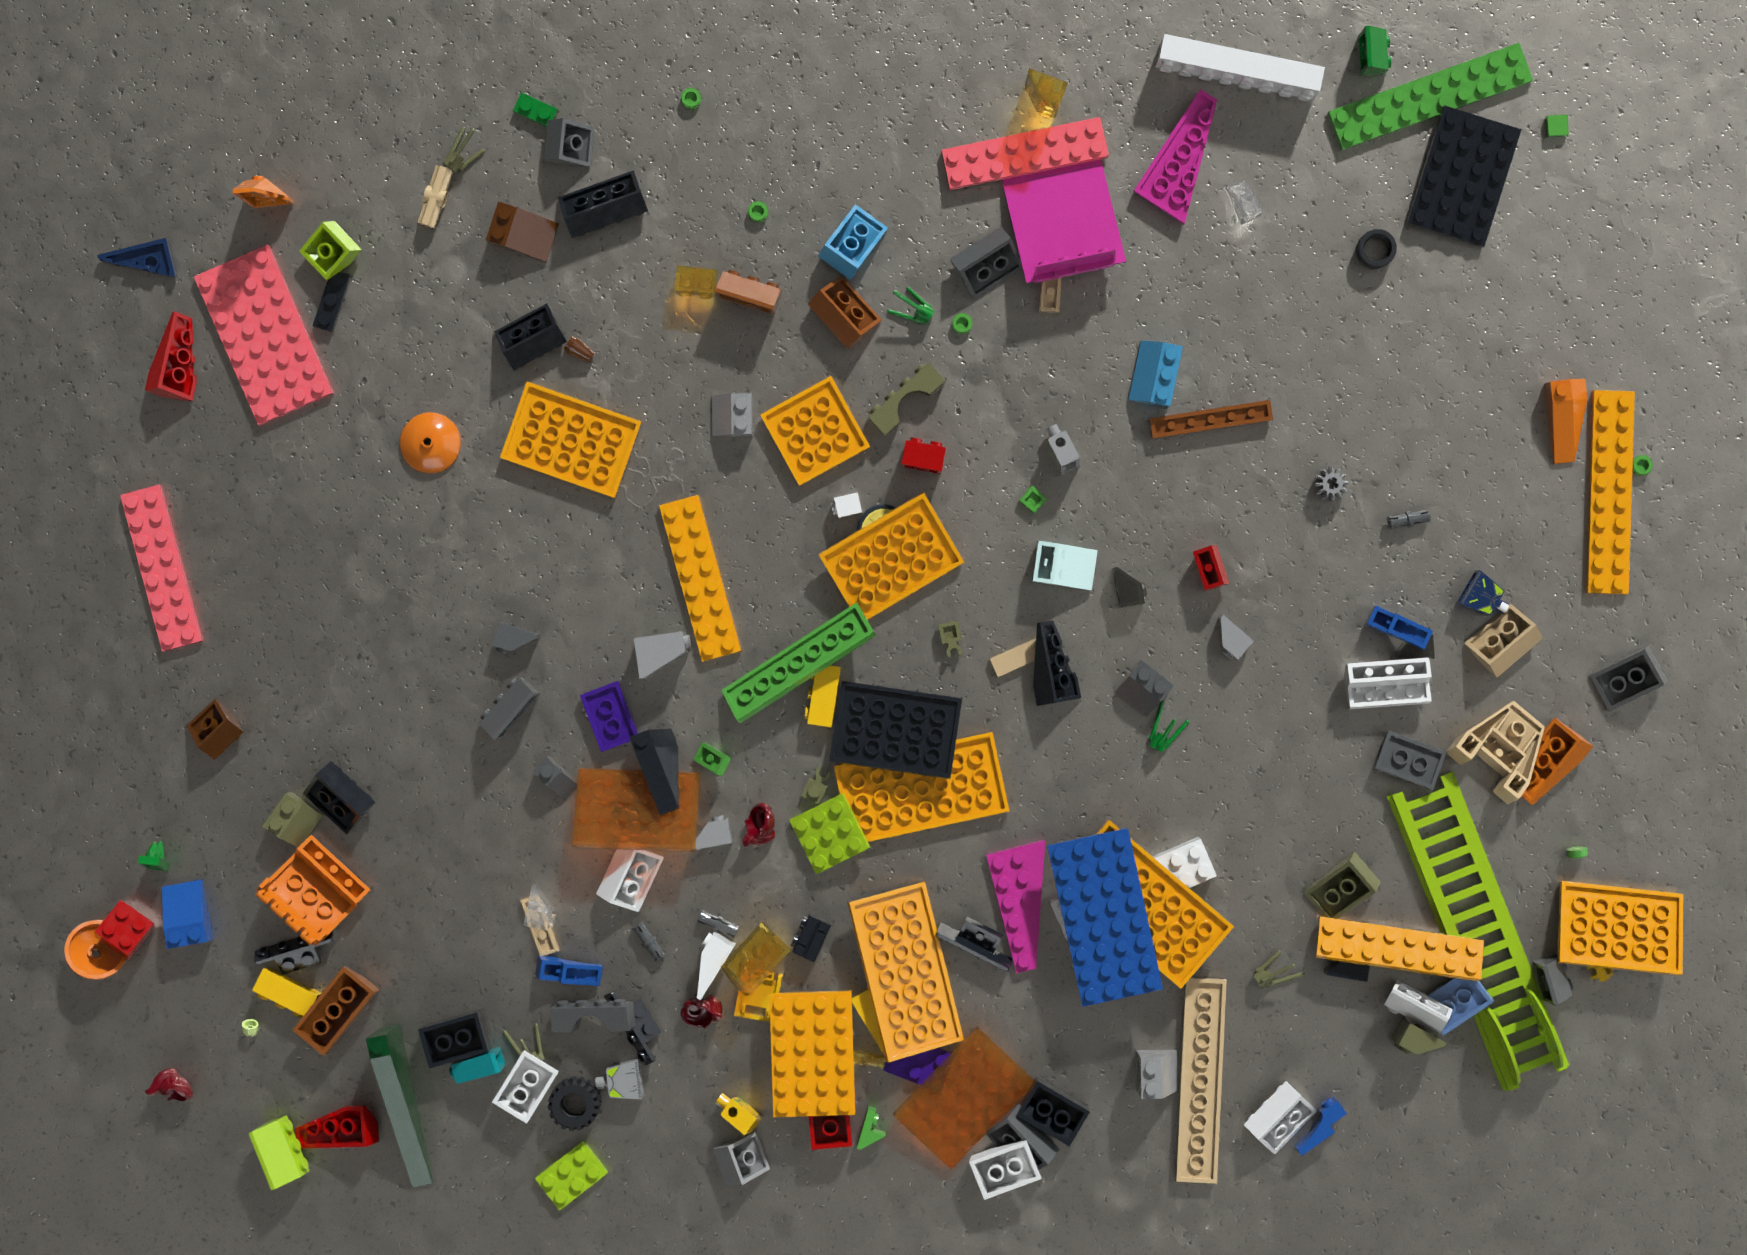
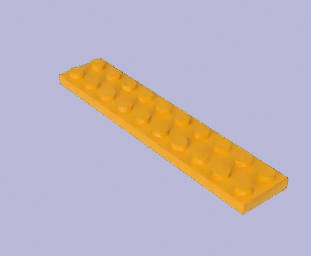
[1586,390,1635,594]

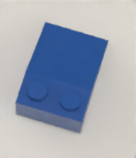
[162,879,213,949]

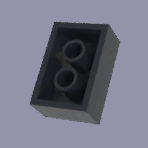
[418,1009,492,1069]

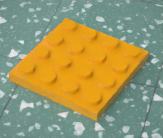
[760,376,870,486]

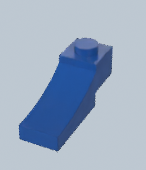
[1365,606,1433,650]
[535,956,603,986]
[1294,1097,1347,1156]

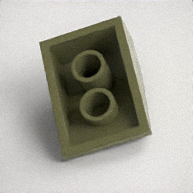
[1304,851,1381,919]

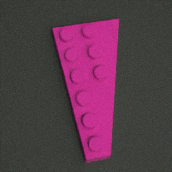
[1133,89,1217,225]
[986,840,1045,973]

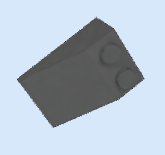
[1590,645,1668,711]

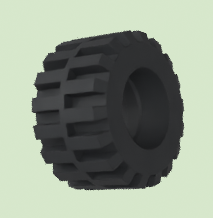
[548,1076,601,1131]

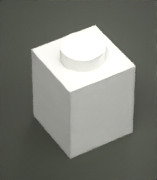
[831,492,862,519]

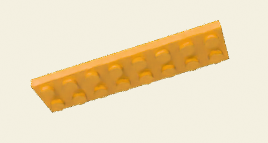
[659,495,741,662]
[1315,917,1484,982]

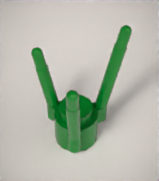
[887,287,935,325]
[1148,700,1190,753]

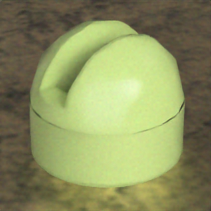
[242,1019,258,1037]

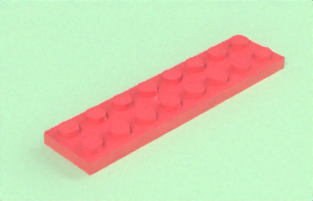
[942,117,1109,190]
[120,485,203,651]

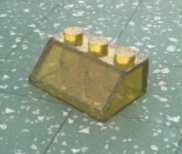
[1025,68,1068,119]
[721,922,791,996]

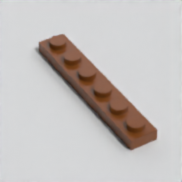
[1149,400,1273,439]

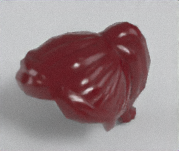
[742,803,775,847]
[680,995,723,1029]
[145,1068,194,1102]

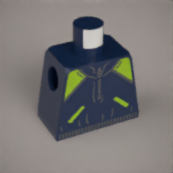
[1456,570,1509,616]

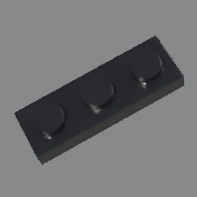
[312,271,352,333]

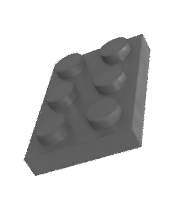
[1374,731,1447,791]

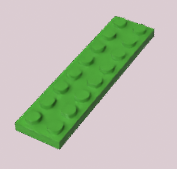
[721,603,876,724]

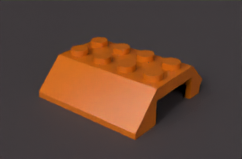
[256,835,371,946]

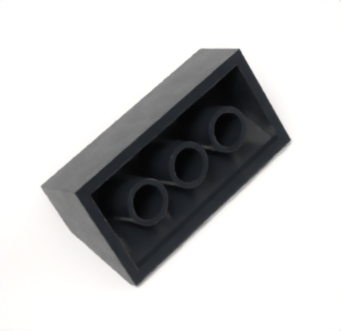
[558,170,648,238]

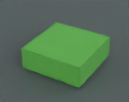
[1546,115,1569,137]
[1019,486,1047,514]

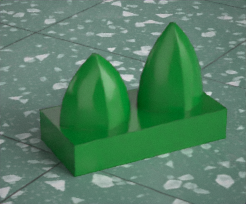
[138,841,169,872]

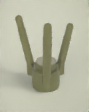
[443,127,485,172]
[1253,950,1305,989]
[503,1023,545,1061]

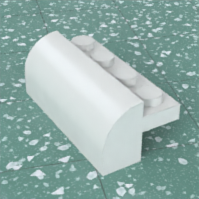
[1344,658,1432,710]

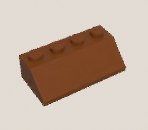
[292,966,380,1056]

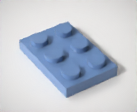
[1427,978,1494,1036]

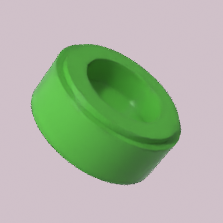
[681,88,701,110]
[748,201,768,223]
[952,313,972,334]
[1632,455,1653,476]
[1566,846,1588,859]

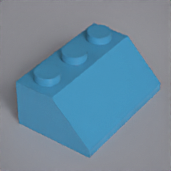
[1128,340,1183,408]

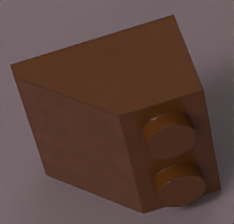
[186,698,244,760]

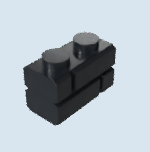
[790,913,831,962]

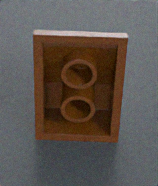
[486,201,559,262]

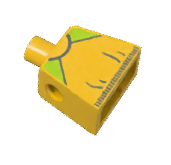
[715,1093,763,1135]

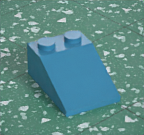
[818,204,888,280]

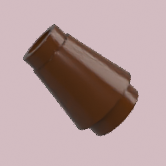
[564,336,595,363]

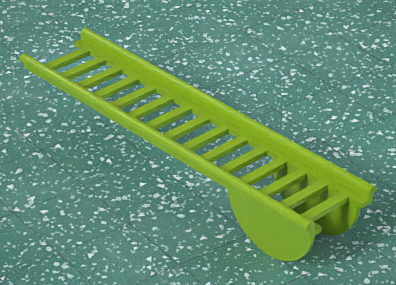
[1387,770,1570,1091]

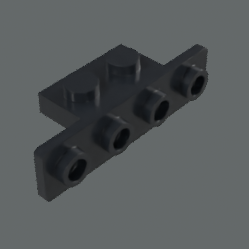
[936,916,1013,972]
[254,930,334,975]
[604,991,661,1065]

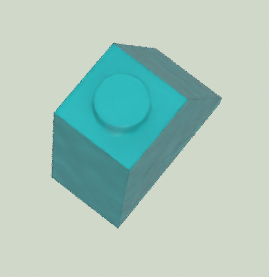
[449,1047,506,1084]

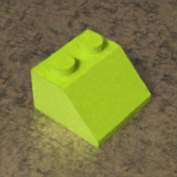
[299,221,362,280]

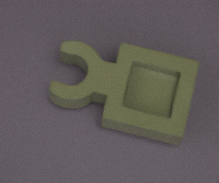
[938,620,962,658]
[801,766,831,805]

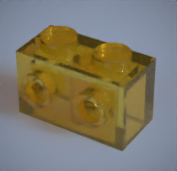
[674,265,719,299]

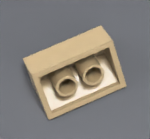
[1465,604,1543,678]

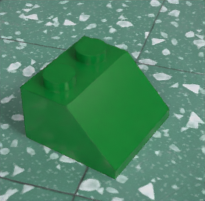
[1358,26,1391,76]

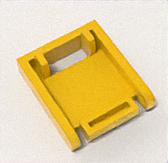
[734,967,783,1022]

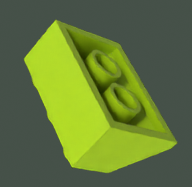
[248,1115,309,1190]

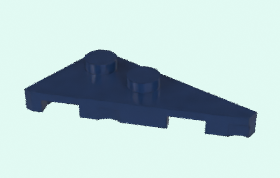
[97,238,177,277]

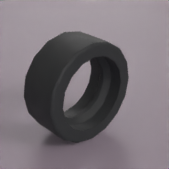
[1356,229,1397,269]

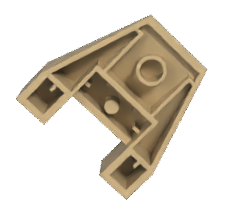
[1446,701,1545,805]

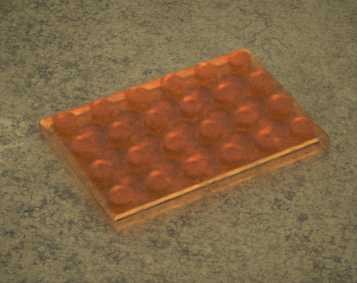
[572,768,701,852]
[893,1026,1034,1169]

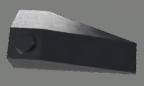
[1033,621,1081,706]
[630,729,679,816]

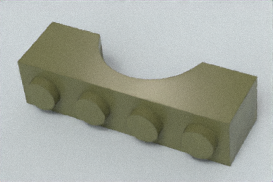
[869,363,945,436]

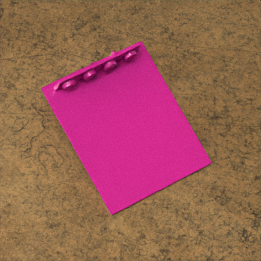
[1002,159,1126,283]

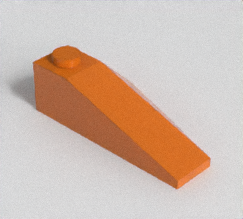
[232,176,293,208]
[1544,379,1588,464]
[1522,717,1593,805]

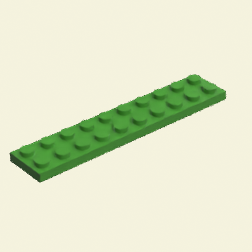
[1328,42,1533,151]

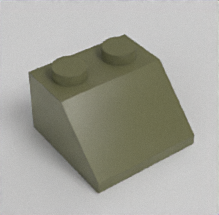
[262,792,324,847]
[1391,1018,1446,1055]

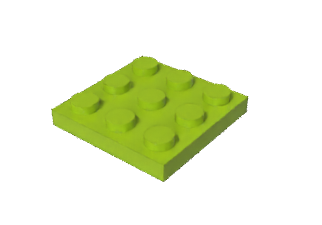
[789,793,871,874]

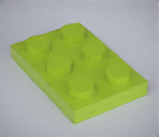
[535,1140,608,1211]

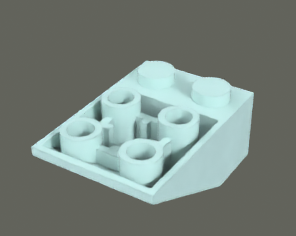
[1031,541,1098,590]

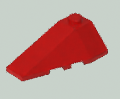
[145,311,197,401]
[295,1105,380,1149]

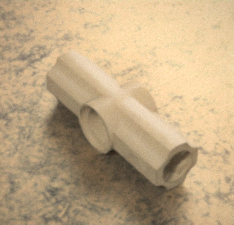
[417,165,454,229]

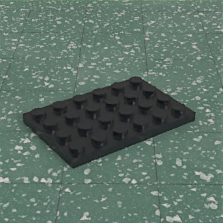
[1406,105,1522,247]
[829,681,962,779]

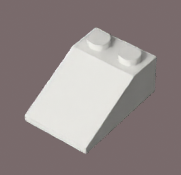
[697,932,736,1000]
[492,1050,559,1124]
[969,1140,1042,1200]

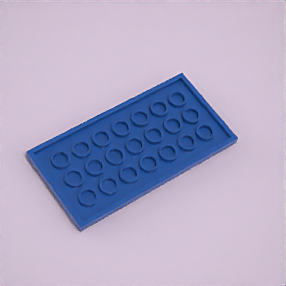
[1047,828,1163,1007]

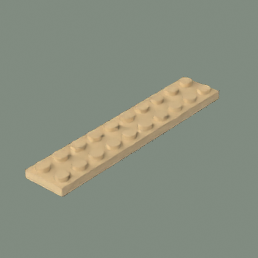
[1175,977,1227,1184]

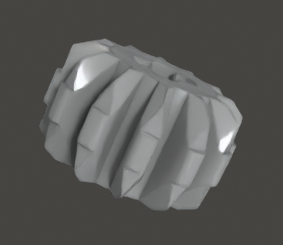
[1313,467,1349,501]

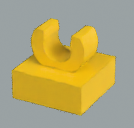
[1587,966,1614,982]

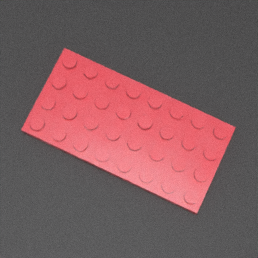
[194,244,333,425]

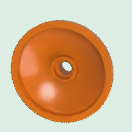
[400,412,461,473]
[64,920,126,980]

